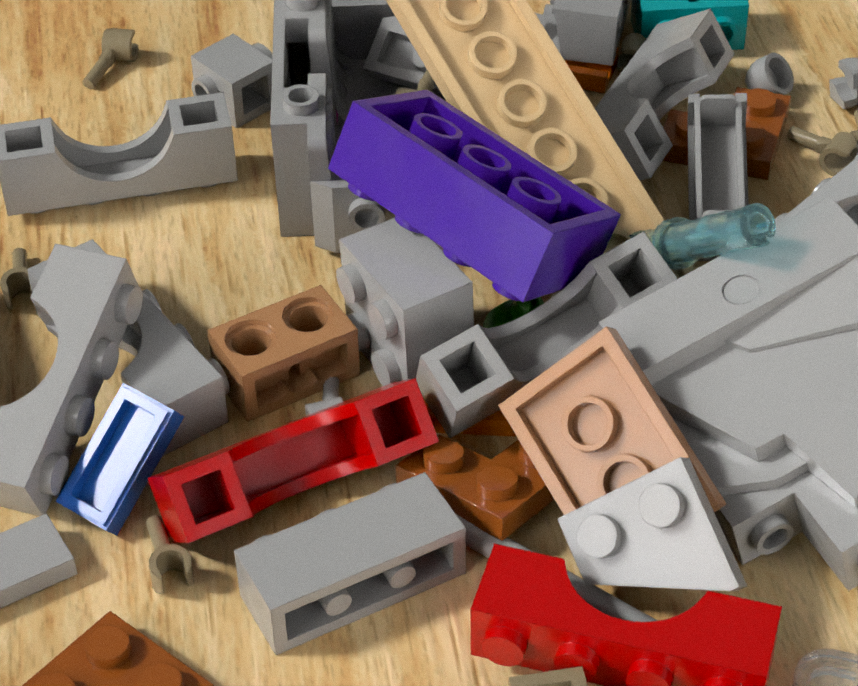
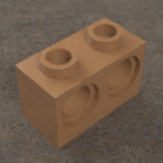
[207,285,360,422]

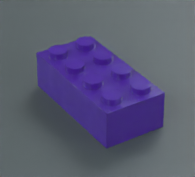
[328,90,621,302]

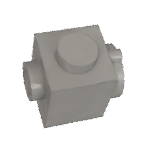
[191,34,272,128]

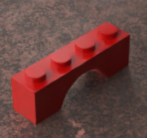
[147,378,439,543]
[470,544,782,686]

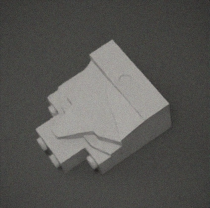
[598,196,858,591]

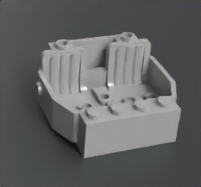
[270,0,561,253]

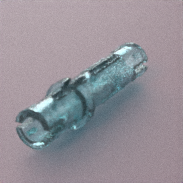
[625,203,776,270]

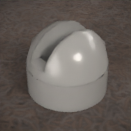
[745,53,794,95]

